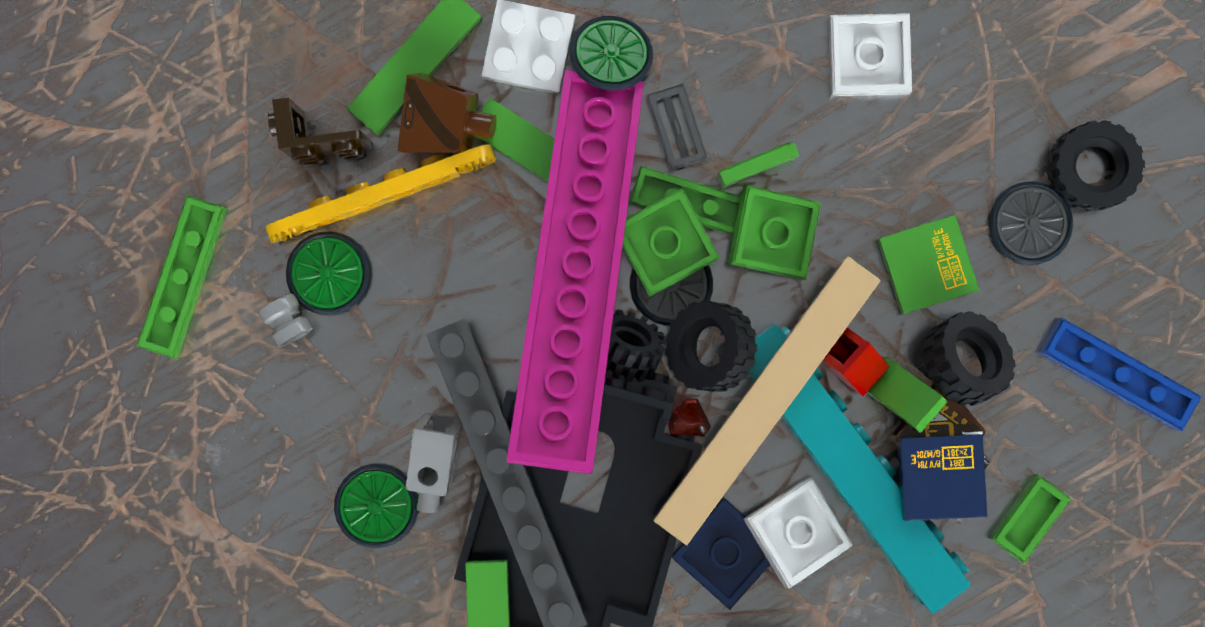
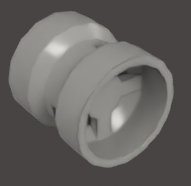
[258,293,313,348]

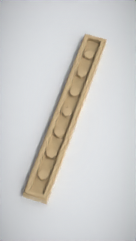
[653,256,881,545]

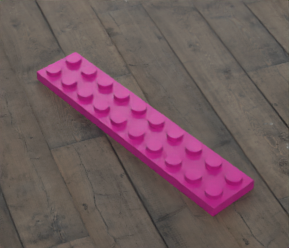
[507,70,644,474]

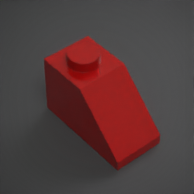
[821,327,890,396]

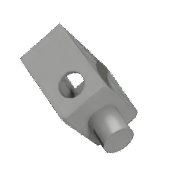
[406,412,463,513]

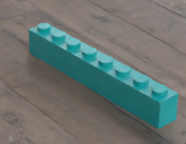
[748,324,972,615]

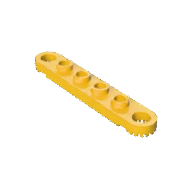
[265,145,496,243]

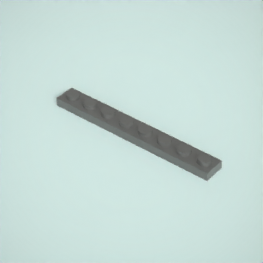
[426,319,588,627]

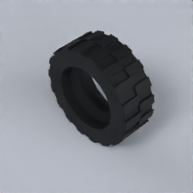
[1047,120,1145,211]
[665,300,757,392]
[923,311,1016,406]

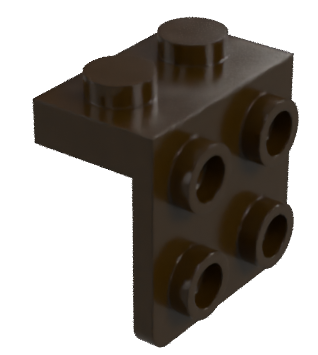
[268,97,372,165]

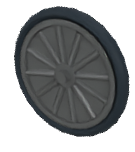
[989,181,1073,265]
[630,265,713,326]

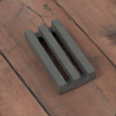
[645,83,708,172]

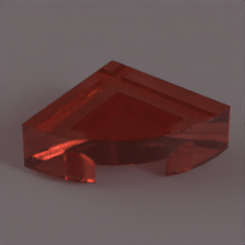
[668,399,711,437]

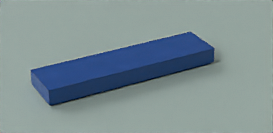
[1039,318,1202,431]

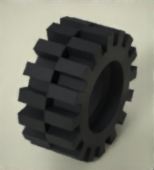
[606,310,667,382]

